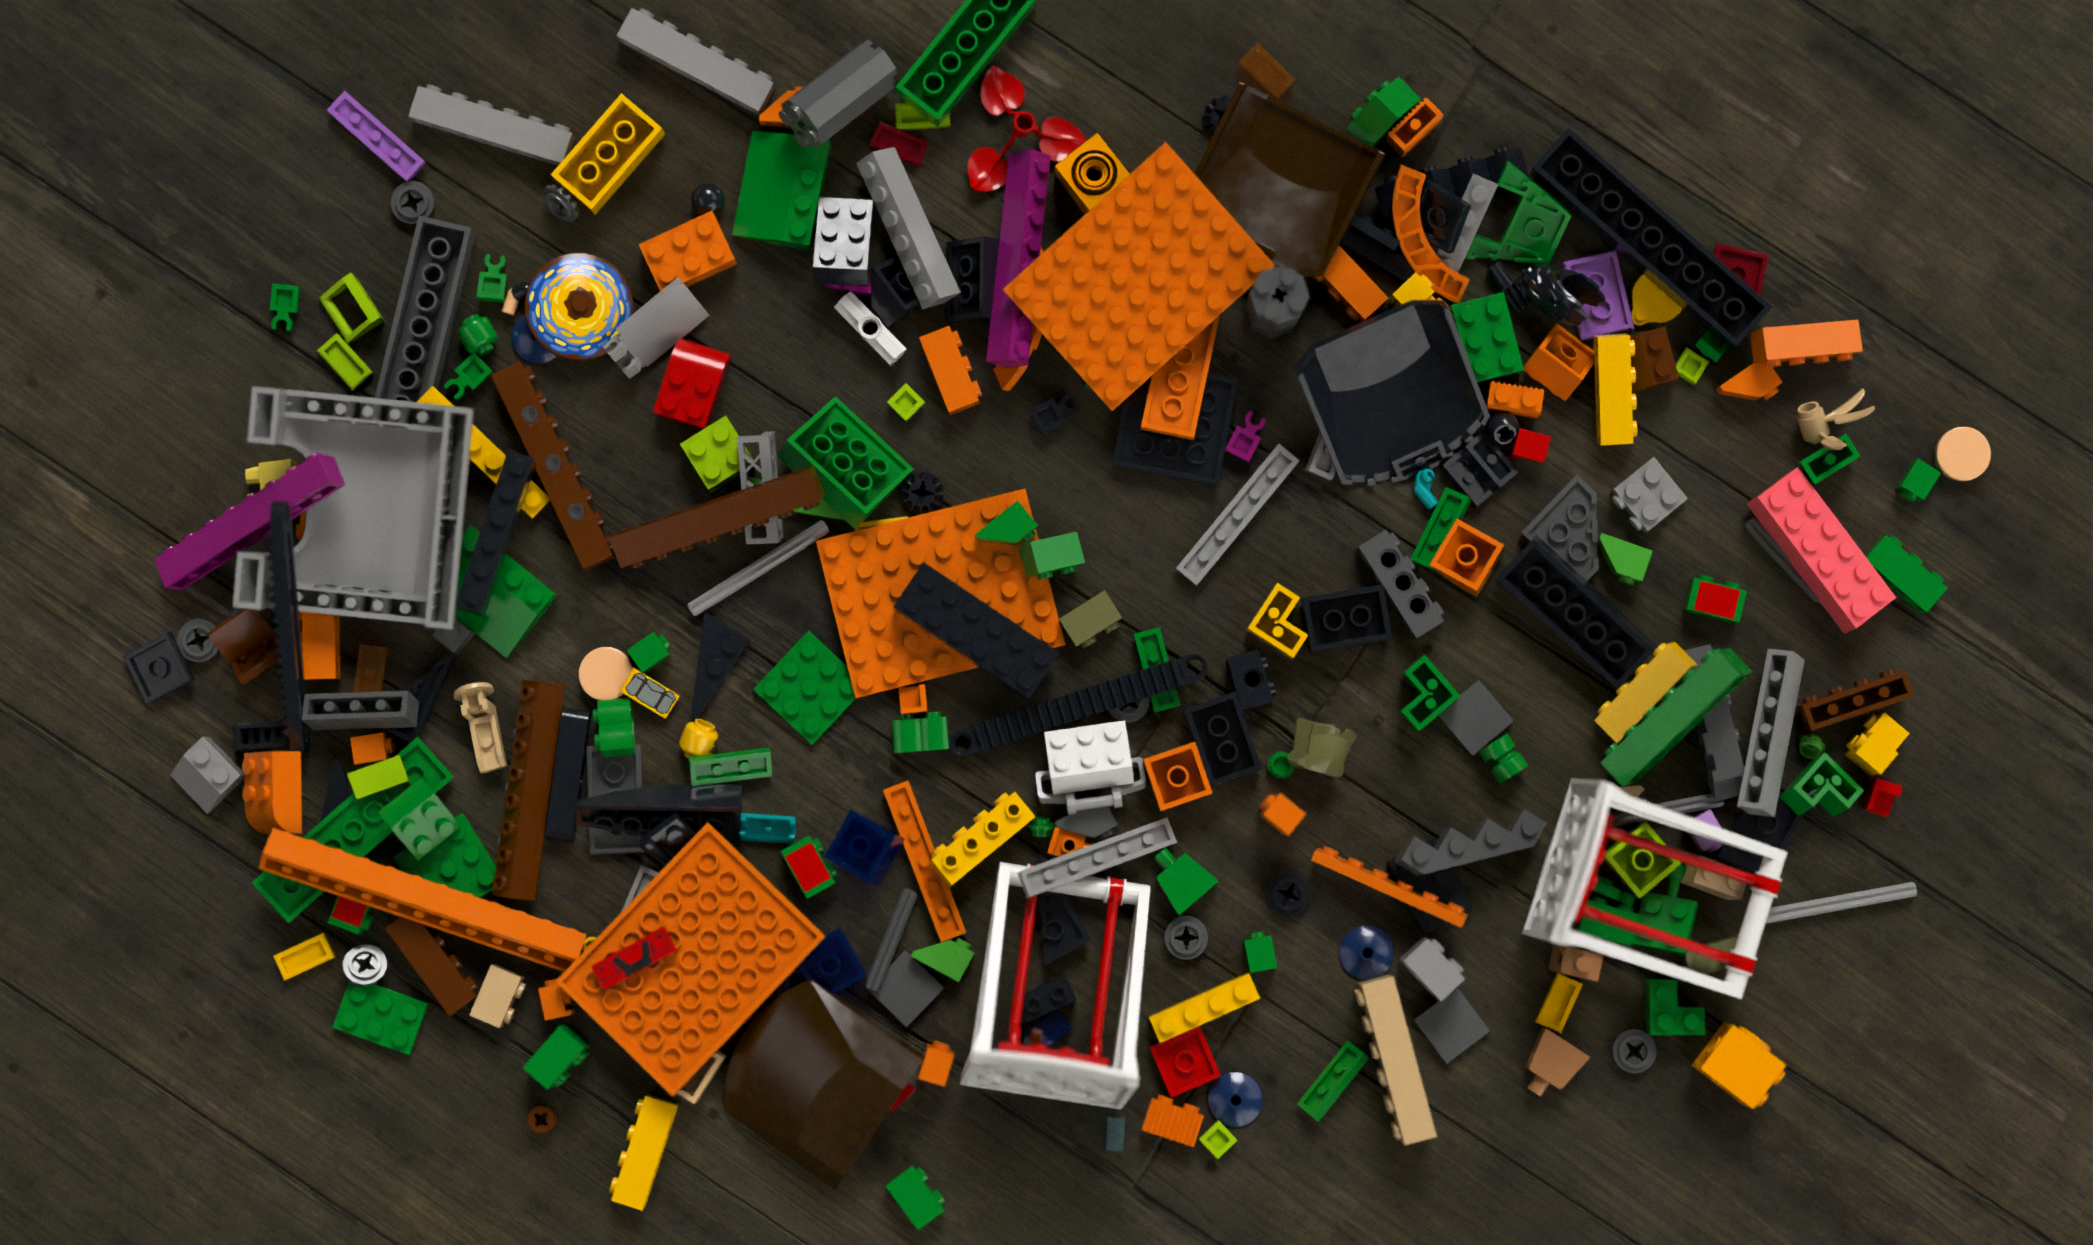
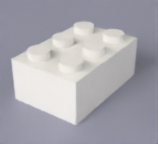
[1044,720,1134,795]

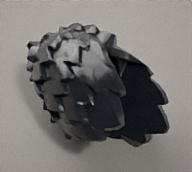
[1514,263,1606,326]

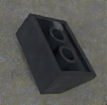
[946,236,1000,323]

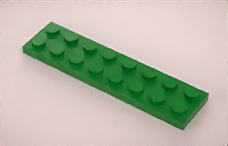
[252,737,454,923]

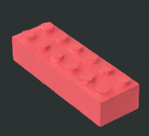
[1747,467,1896,634]

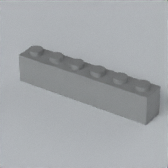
[617,8,776,115]
[408,84,575,166]
[856,147,961,309]
[1737,649,1805,817]

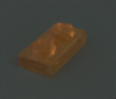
[353,644,388,693]

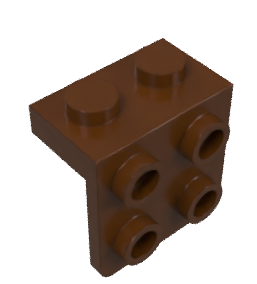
[208,608,280,685]

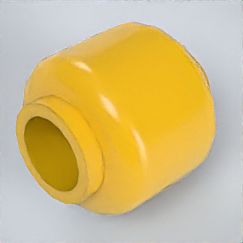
[679,719,718,758]

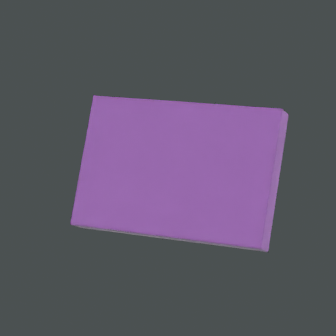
[1562,250,1634,341]

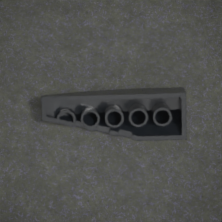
[576,784,742,847]

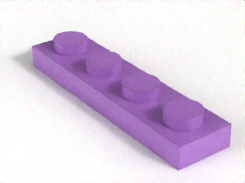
[327,91,426,182]

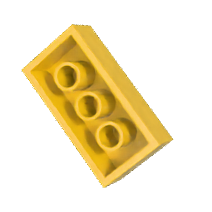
[551,93,665,215]

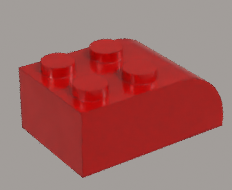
[653,338,732,430]

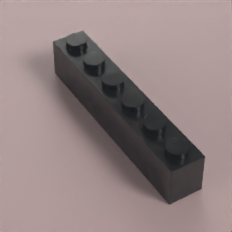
[456,450,536,617]

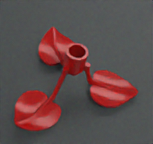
[967,65,1087,192]

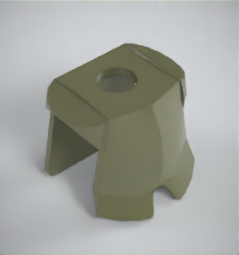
[1288,718,1357,778]

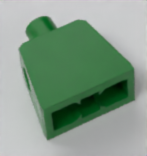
[1154,847,1219,915]

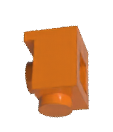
[1047,827,1090,857]
[538,979,575,1021]

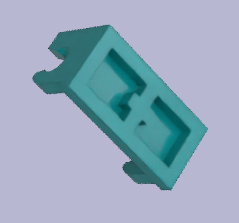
[740,813,797,844]

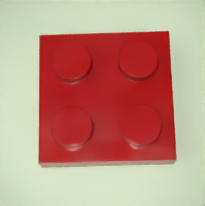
[1150,1026,1221,1098]

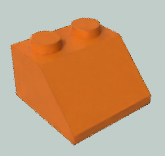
[1523,323,1594,401]
[1430,519,1504,597]

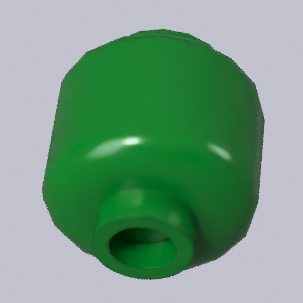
[458,314,498,356]

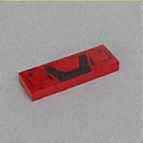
[592,926,678,990]

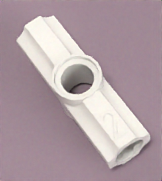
[834,291,907,366]

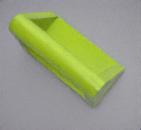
[319,273,384,344]

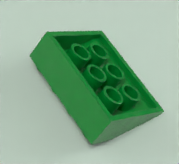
[732,131,831,251]
[777,396,914,529]
[455,526,558,658]

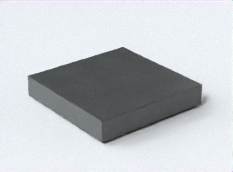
[1438,680,1513,756]
[867,950,944,1027]
[1413,987,1490,1064]

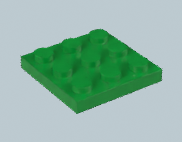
[753,630,856,745]
[393,813,496,898]

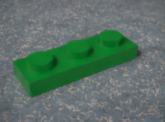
[1411,487,1472,572]
[1133,627,1181,713]
[688,747,772,786]
[1297,1040,1369,1122]

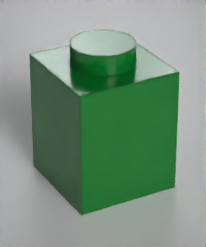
[1895,459,1941,503]
[627,632,671,674]
[1243,931,1277,973]

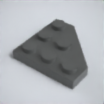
[1520,475,1599,581]

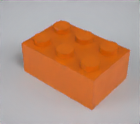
[639,211,737,291]

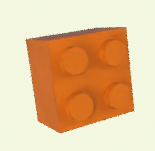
[1143,742,1212,811]

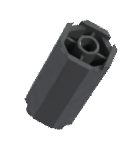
[779,40,899,148]
[1244,265,1309,339]

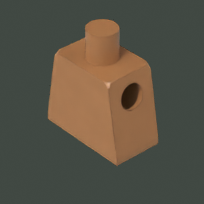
[1548,944,1604,981]
[1525,1027,1590,1097]

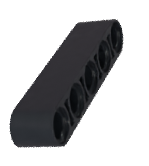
[546,708,591,843]

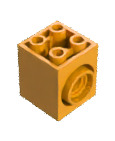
[1055,133,1129,214]
[1691,1022,1786,1109]

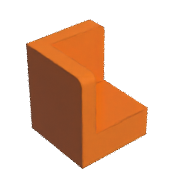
[898,684,928,714]

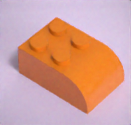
[242,751,302,834]

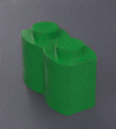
[593,697,636,758]
[892,711,950,753]

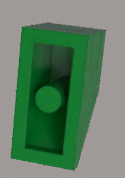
[975,500,1038,545]

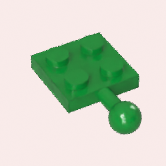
[1632,862,1699,956]

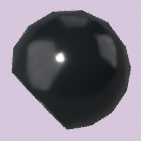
[691,183,725,216]
[1486,411,1520,445]

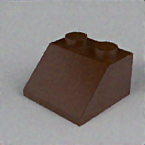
[1630,327,1679,393]

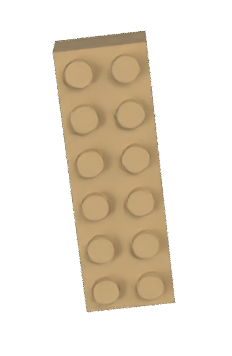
[1354,974,1437,1145]

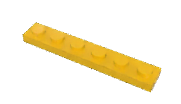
[417,386,550,519]

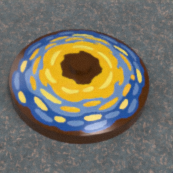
[525,253,633,361]

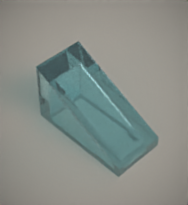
[1106,1116,1125,1152]

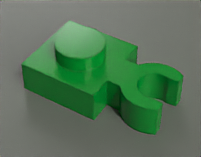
[476,254,507,303]
[269,283,301,332]
[444,353,494,400]
[1592,876,1636,907]

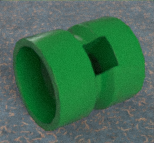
[1478,733,1528,784]

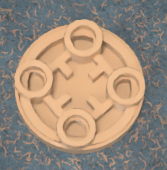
[1934,427,1991,481]
[579,647,633,701]

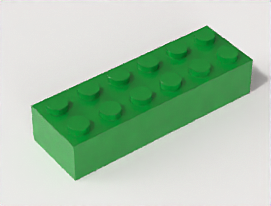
[896,0,1038,127]
[1601,648,1753,787]

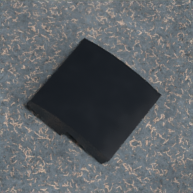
[1440,431,1518,509]

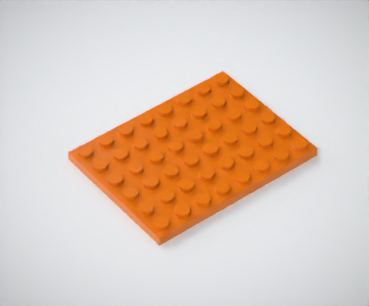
[1003,142,1275,411]
[816,489,1065,699]
[555,822,826,1096]

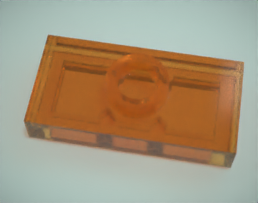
[1238,42,1296,99]

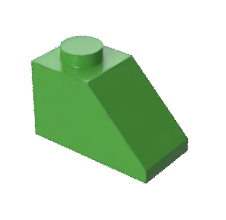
[1597,533,1653,586]
[911,938,975,982]

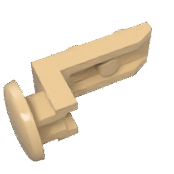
[454,682,507,774]

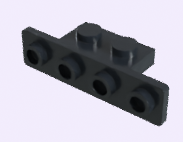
[1341,214,1414,282]

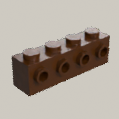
[1796,668,1914,732]
[385,917,479,1016]

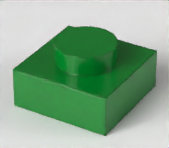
[1695,330,1727,362]

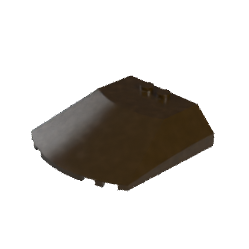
[1194,81,1386,278]
[724,979,925,1190]

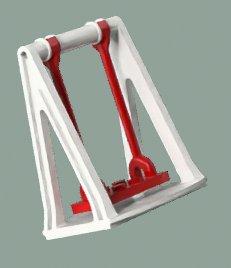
[1522,778,1788,999]
[960,862,1150,1110]

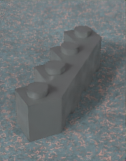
[1684,644,1745,801]
[1394,809,1547,876]

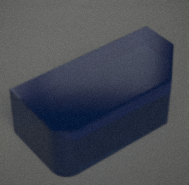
[1023,1010,1072,1046]

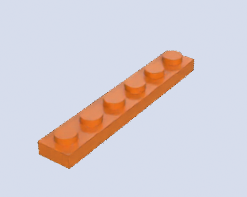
[883,780,967,942]
[1311,846,1468,928]

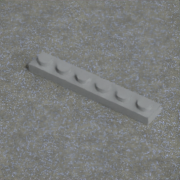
[1176,444,1299,586]
[1017,818,1177,898]

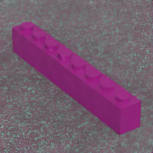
[986,149,1051,368]
[154,453,345,591]

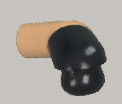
[501,282,530,316]

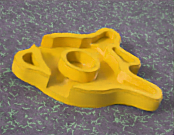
[1631,275,1682,326]

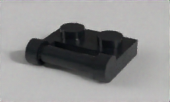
[638,812,697,867]

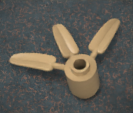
[1797,389,1875,450]

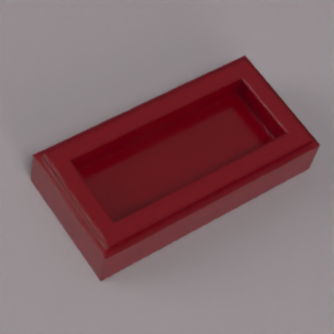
[869,121,929,168]

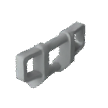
[1035,757,1146,815]

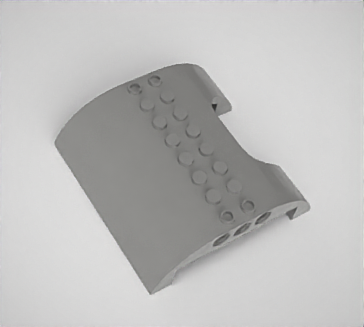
[233,387,474,629]

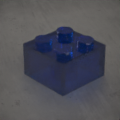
[824,810,905,886]
[799,927,869,994]

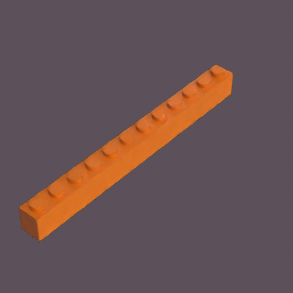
[259,828,587,972]

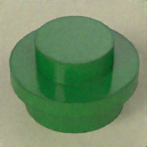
[1268,752,1295,779]
[1028,817,1055,837]

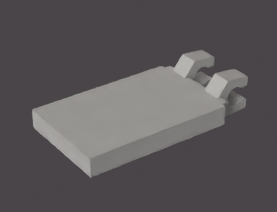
[603,277,709,379]

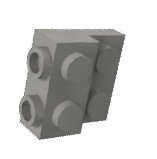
[1611,457,1688,533]

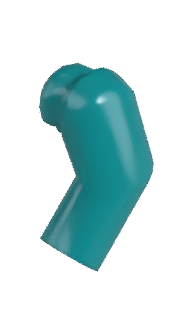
[1413,469,1438,510]

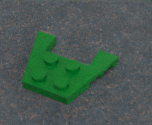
[1465,161,1571,263]

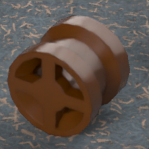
[527,1105,558,1134]

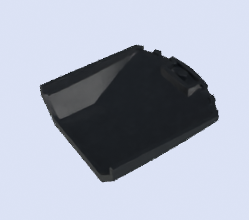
[1293,300,1491,486]

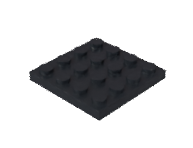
[1112,374,1238,486]

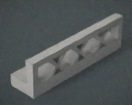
[737,431,783,544]

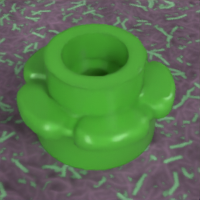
[1799,734,1825,759]

